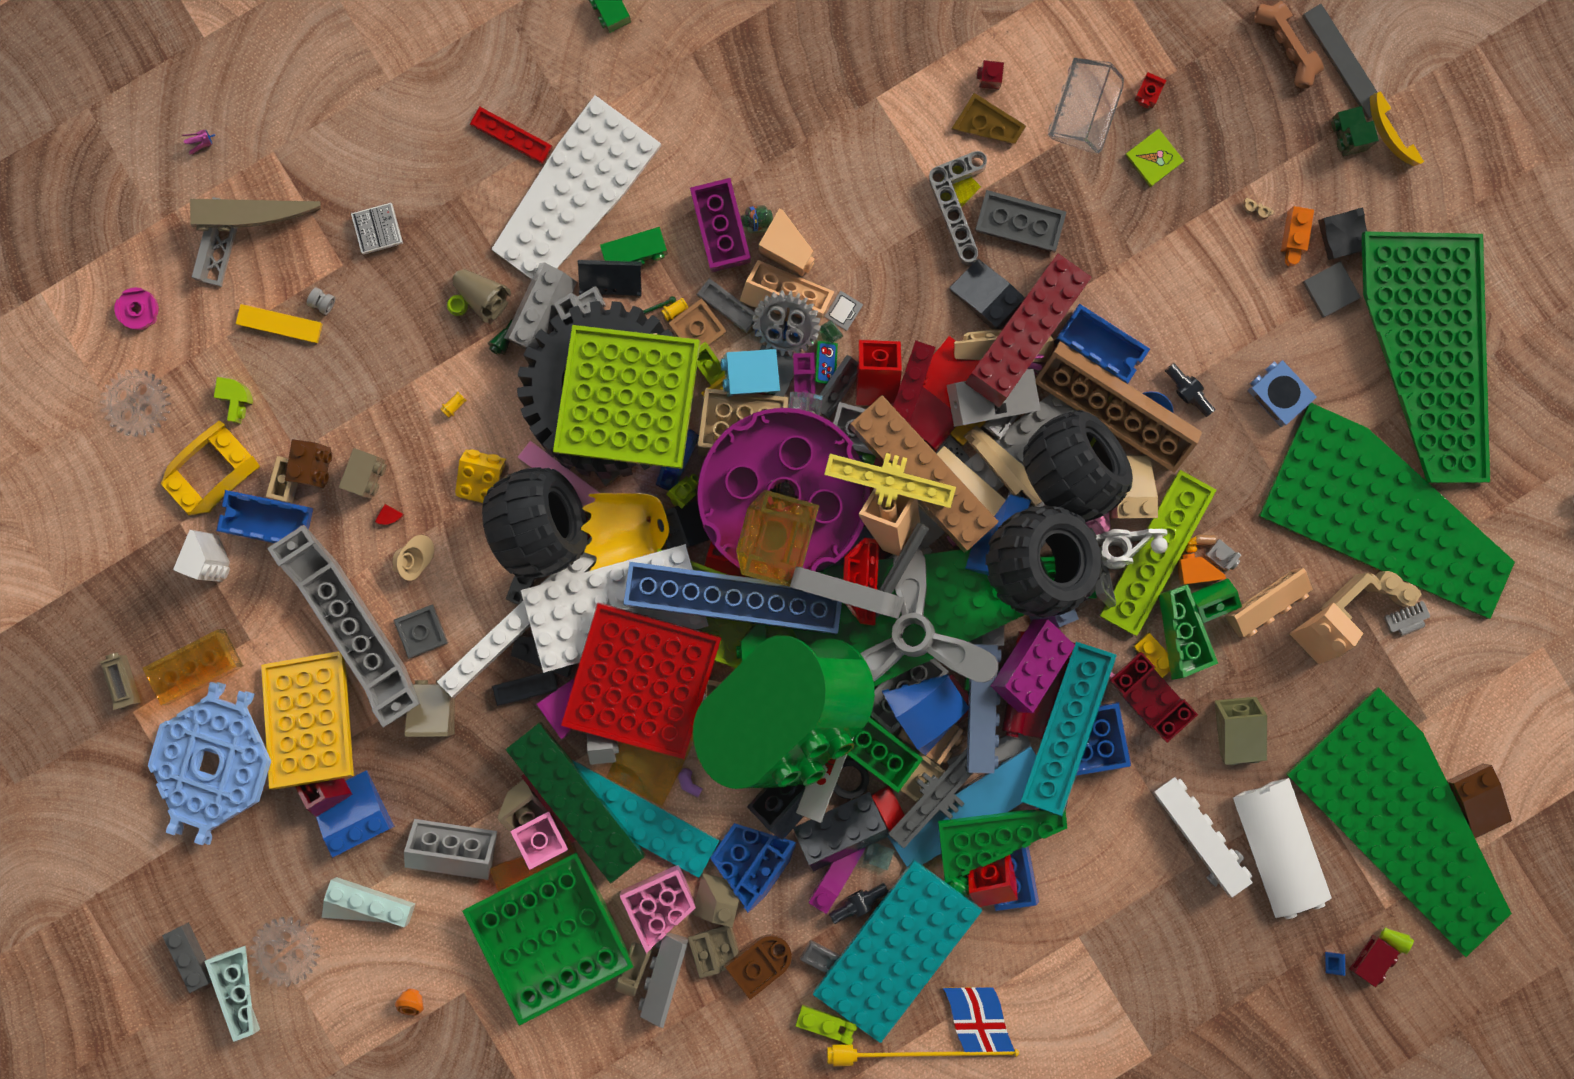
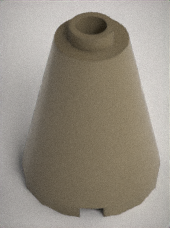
[453,269,511,323]

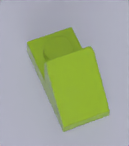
[697,342,725,385]

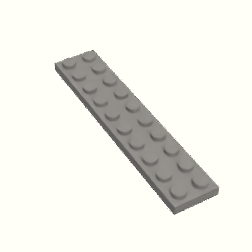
[918,394,1077,549]

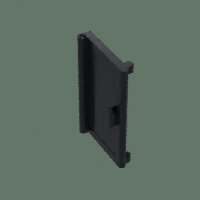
[577,260,642,297]

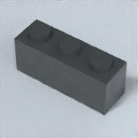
[162,922,212,993]

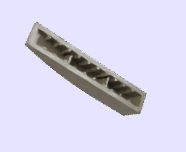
[190,199,321,231]

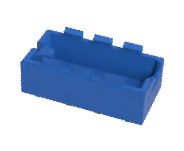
[1054,304,1150,384]
[216,490,314,543]

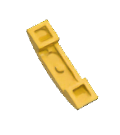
[1370,91,1424,166]

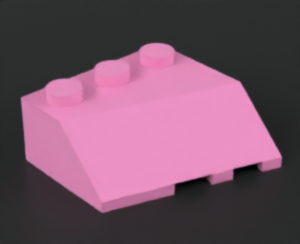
[620,865,696,953]

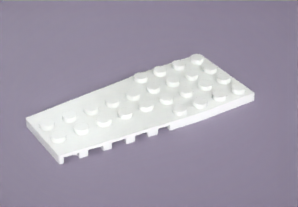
[492,95,662,280]

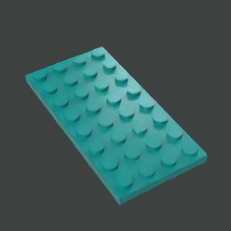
[813,859,982,1043]

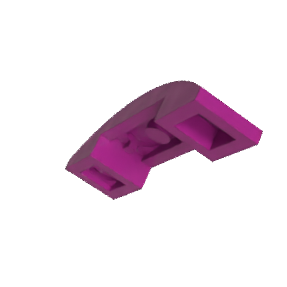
[793,353,816,414]

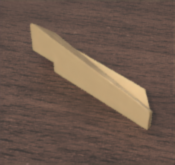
[954,329,1054,362]
[964,426,1042,507]

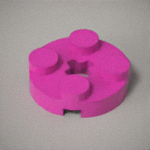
[114,287,159,330]

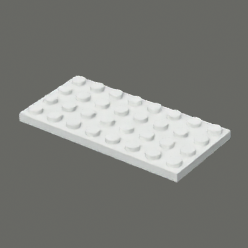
[521,544,708,673]

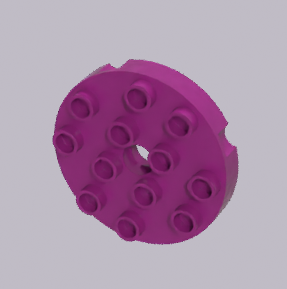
[697,408,870,580]

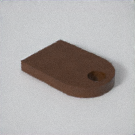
[724,934,792,1000]

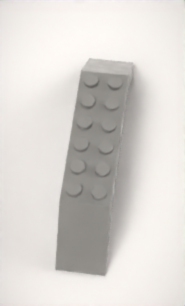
[267,525,420,728]

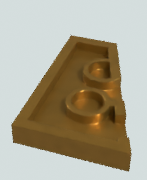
[952,93,1026,144]

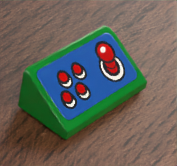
[815,341,838,384]

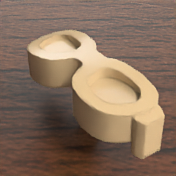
[1243,198,1274,219]

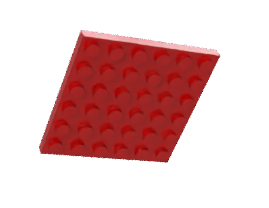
[561,602,721,759]

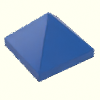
[1325,952,1345,976]

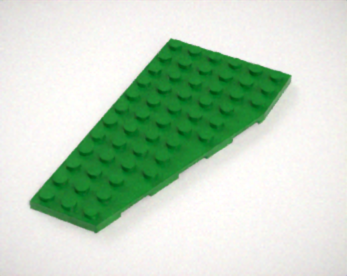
[1362,231,1490,483]
[1259,403,1515,619]
[793,548,1051,687]
[1286,687,1512,957]

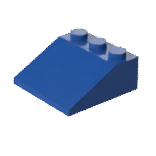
[1076,702,1131,776]
[316,770,395,858]

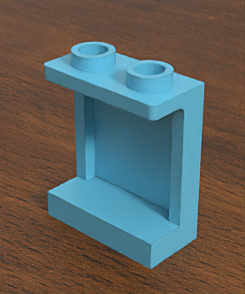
[721,349,780,397]

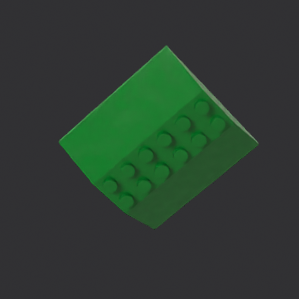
[462,852,634,1026]

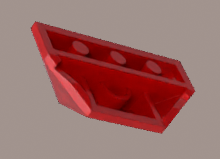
[843,538,879,625]

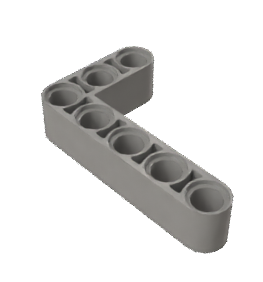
[929,151,987,266]
[790,566,904,619]

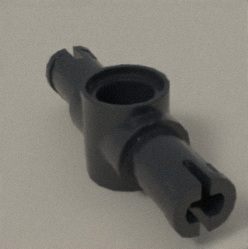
[1164,363,1216,417]
[829,882,889,924]

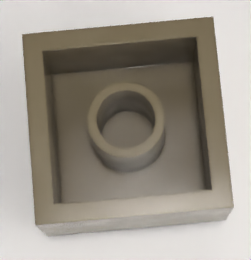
[339,448,387,499]

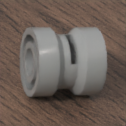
[306,287,336,315]

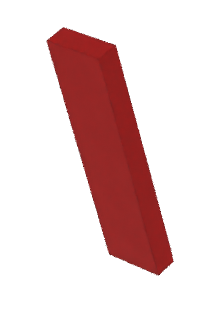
[470,106,553,165]

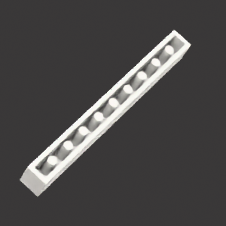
[437,537,597,698]

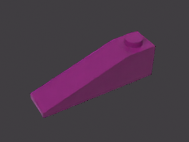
[808,847,866,914]

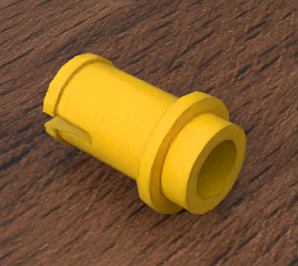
[661,298,689,321]
[440,391,467,418]

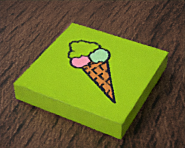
[1125,129,1184,188]

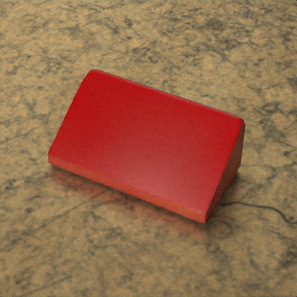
[871,785,905,831]

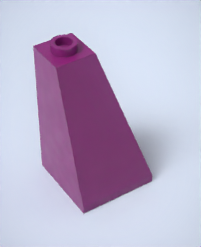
[537,678,575,739]

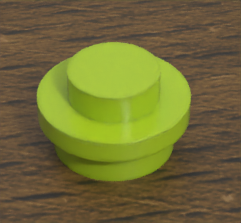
[447,295,468,316]

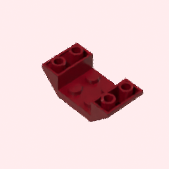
[1110,652,1198,743]

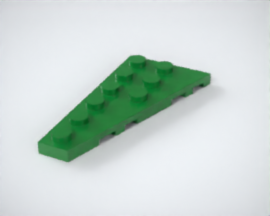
[938,808,1067,883]

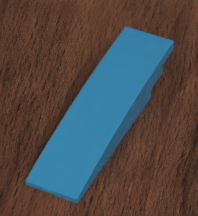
[888,746,1037,867]

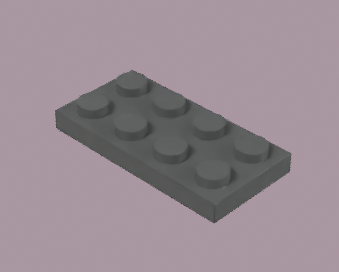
[975,190,1066,253]

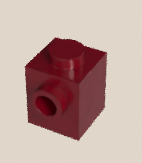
[976,60,1004,90]

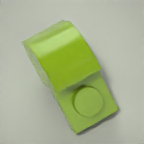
[214,377,253,424]

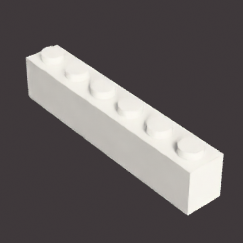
[1153,777,1253,898]

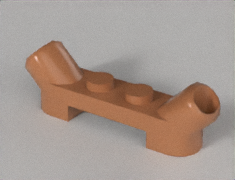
[1254,1,1324,89]

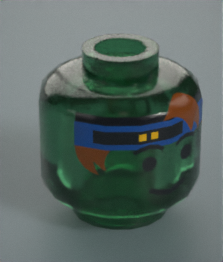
[741,205,773,233]

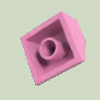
[510,812,568,870]

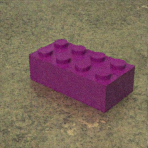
[690,178,751,273]
[990,619,1075,713]

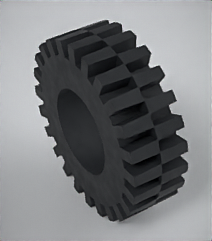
[517,301,694,479]

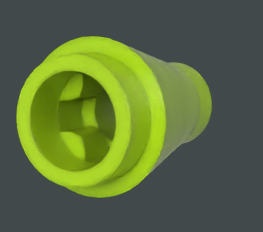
[1379,927,1414,955]

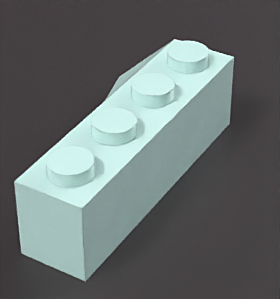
[322,877,415,927]
[204,946,260,1042]

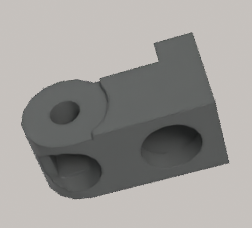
[506,576,537,605]

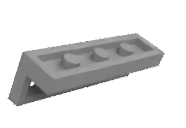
[192,197,237,287]

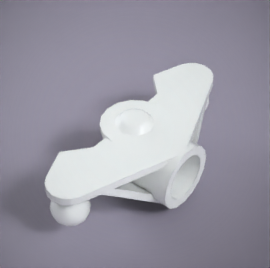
[1096,529,1168,569]

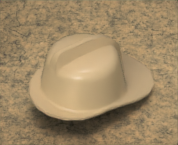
[392,535,434,581]

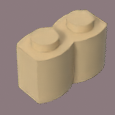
[1376,571,1422,607]

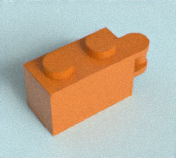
[1281,206,1314,267]

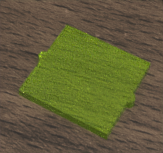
[932,166,981,213]

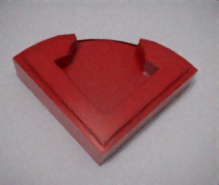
[375,504,404,525]

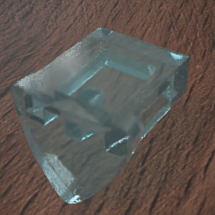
[863,843,895,870]

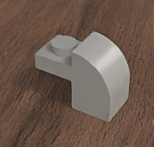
[554,287,606,322]

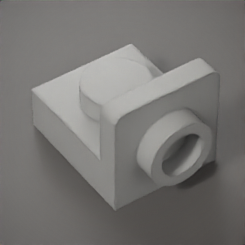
[1205,539,1241,571]

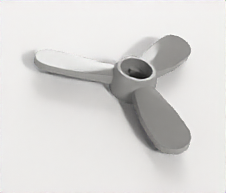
[860,549,998,683]

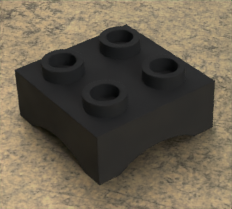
[1318,207,1367,260]

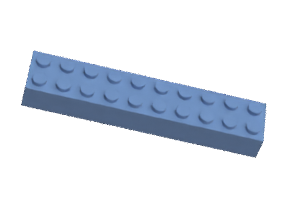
[624,562,842,635]

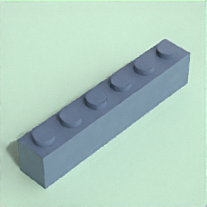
[966,644,1001,774]

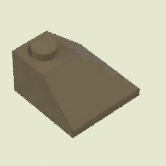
[498,780,553,831]
[692,873,739,928]

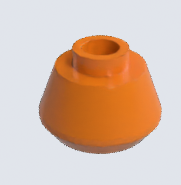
[395,989,424,1016]

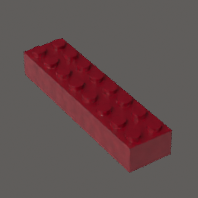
[965,253,1092,408]

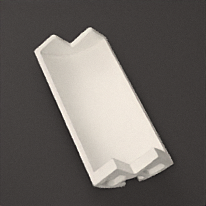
[1233,778,1332,919]

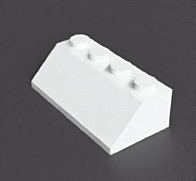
[173,530,230,582]

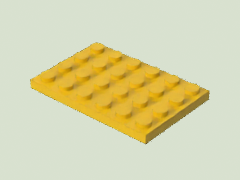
[261,651,354,790]

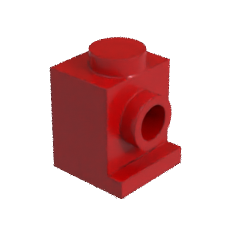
[1134,72,1167,108]

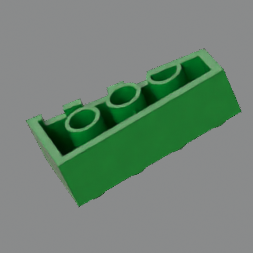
[1159,584,1218,680]

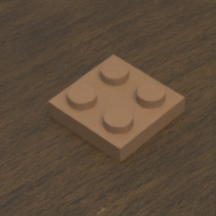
[669,298,727,346]

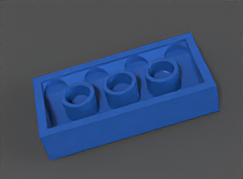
[994,846,1039,911]

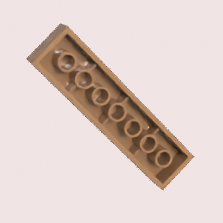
[1035,341,1202,473]
[849,395,999,553]

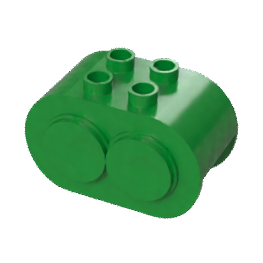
[693,635,875,789]

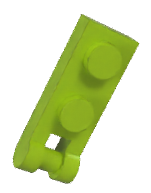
[796,1005,857,1045]

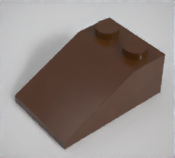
[1447,763,1512,838]

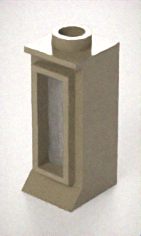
[100,652,141,710]

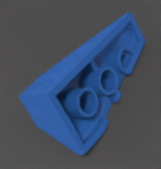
[965,494,1031,576]

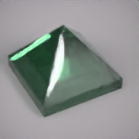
[820,320,843,344]

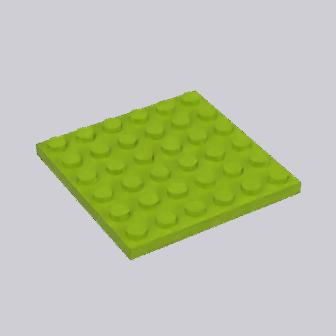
[553,325,701,469]

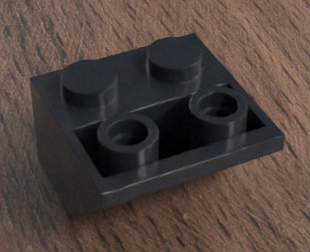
[658,501,710,549]

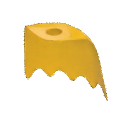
[581,493,669,571]

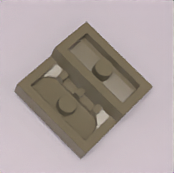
[688,926,739,978]

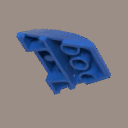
[882,674,969,756]
[710,823,797,913]

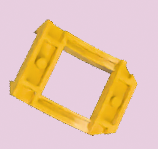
[161,421,260,516]

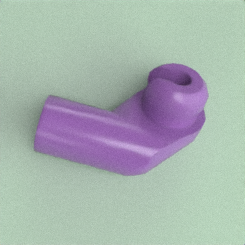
[678,768,703,798]

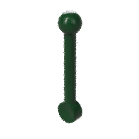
[643,296,676,314]

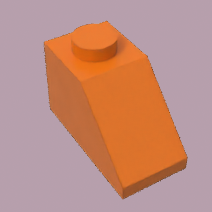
[1177,553,1226,585]

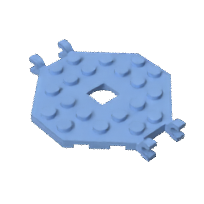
[148,682,271,845]

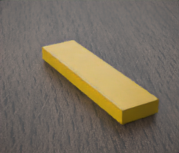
[236,304,323,344]

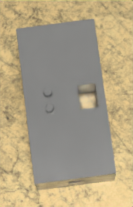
[946,369,1041,427]

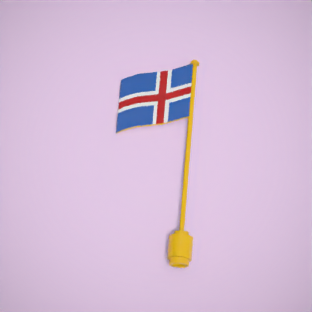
[827,987,1019,1067]

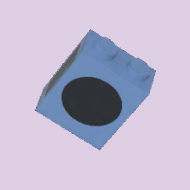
[1247,360,1317,427]

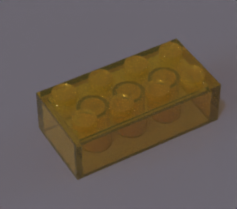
[142,629,243,706]

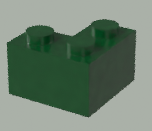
[1331,106,1379,157]

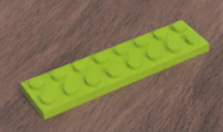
[1099,470,1217,636]

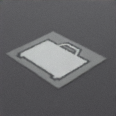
[824,291,863,331]

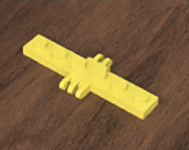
[824,453,956,508]

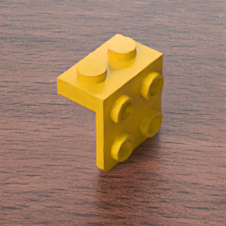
[455,449,506,503]

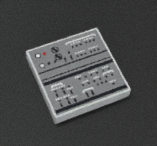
[351,203,403,255]

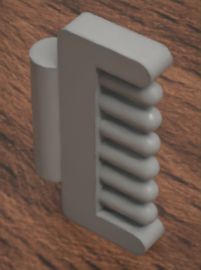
[1384,601,1430,636]

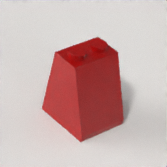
[856,340,902,406]

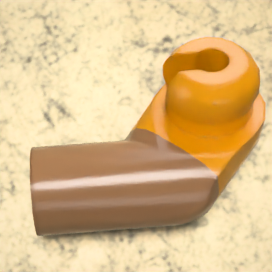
[1185,534,1216,553]

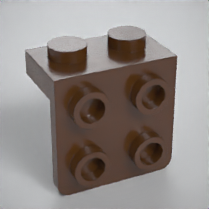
[285,439,333,488]

